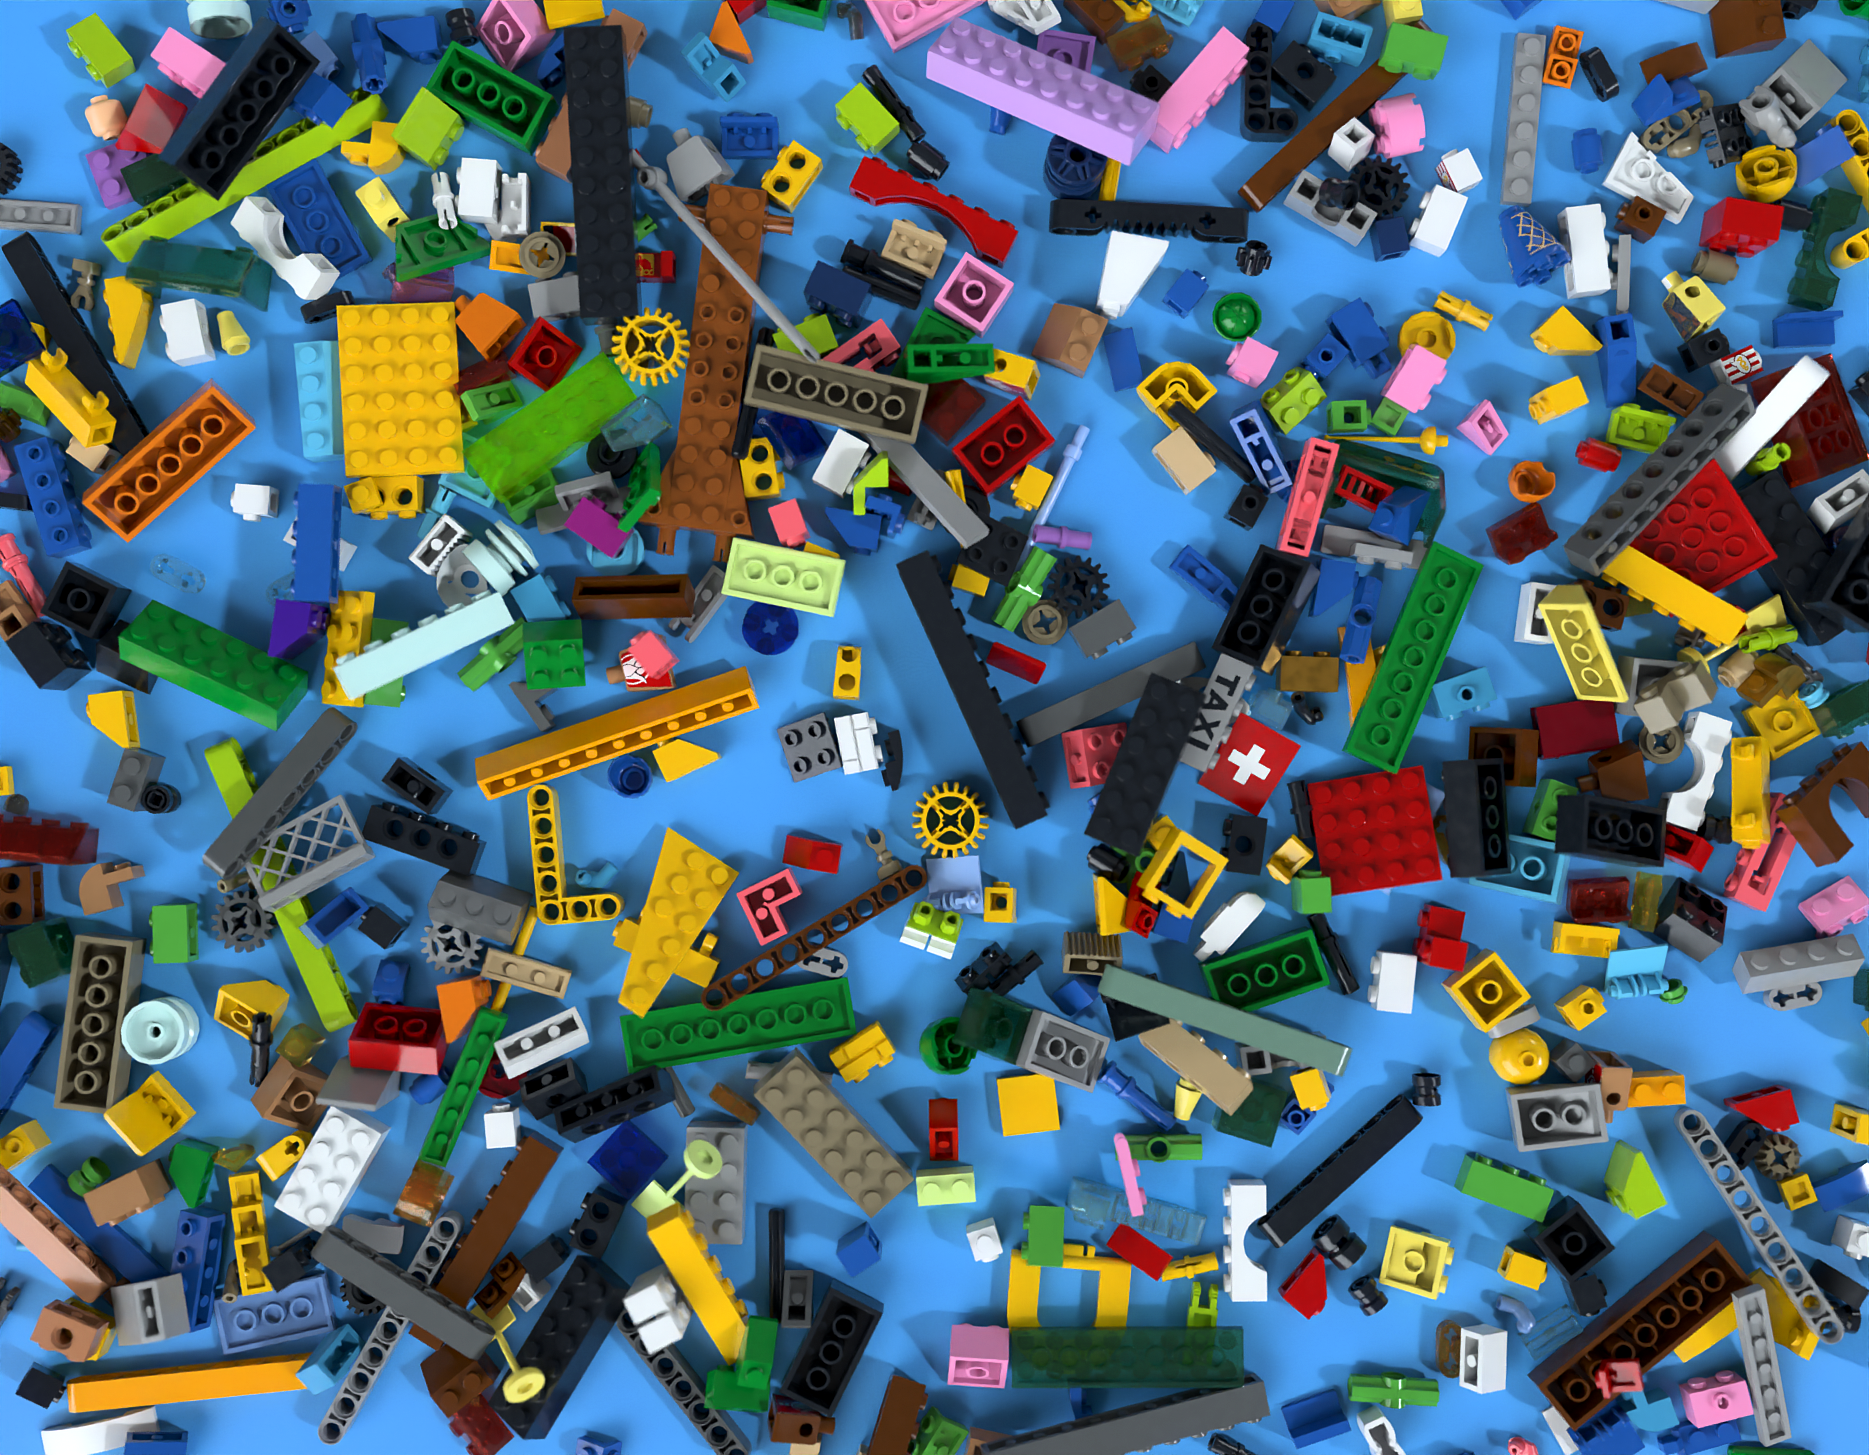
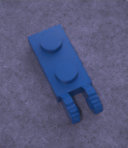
[1169,544,1239,614]

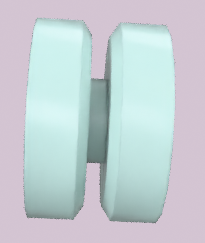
[121,996,200,1065]

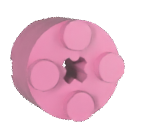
[1368,93,1425,159]

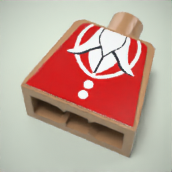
[606,635,678,692]
[1585,1051,1633,1123]

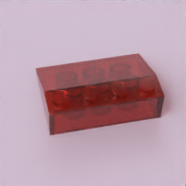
[1750,353,1869,489]

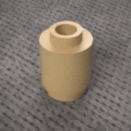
[1717,647,1760,688]

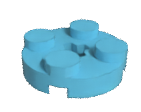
[587,527,645,576]

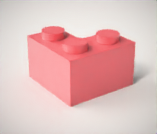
[736,867,803,946]

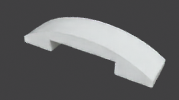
[41,1406,160,1455]

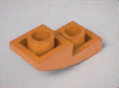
[1542,25,1584,89]

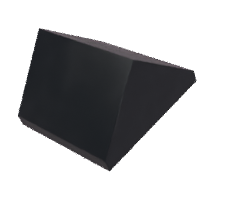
[96,619,158,694]

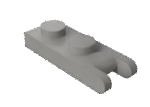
[1611,234,1631,315]
[668,564,728,643]

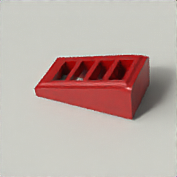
[1332,464,1394,514]

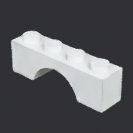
[230,196,340,300]
[1657,711,1733,831]
[1223,1179,1267,1301]

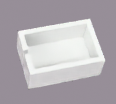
[623,1263,694,1354]

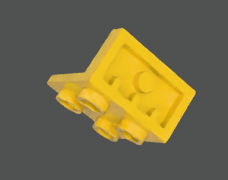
[1767,1274,1834,1361]

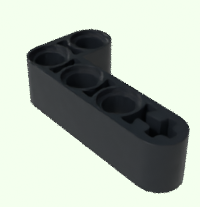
[1240,22,1299,143]

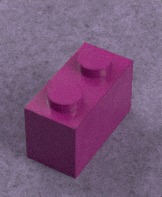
[564,495,635,559]

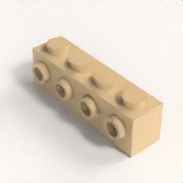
[1138,1018,1253,1116]

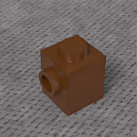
[1614,195,1667,244]

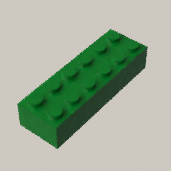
[119,600,308,732]

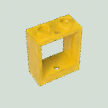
[1136,826,1228,919]

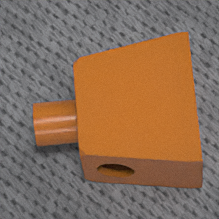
[455,293,526,364]

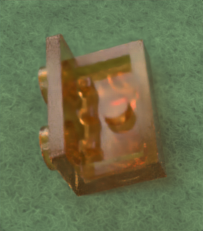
[1105,14,1174,72]

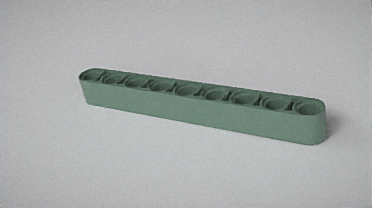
[1097,964,1352,1077]

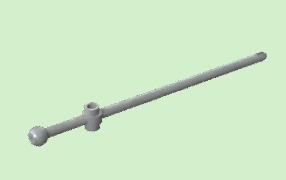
[633,149,820,363]

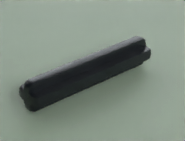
[842,266,921,310]

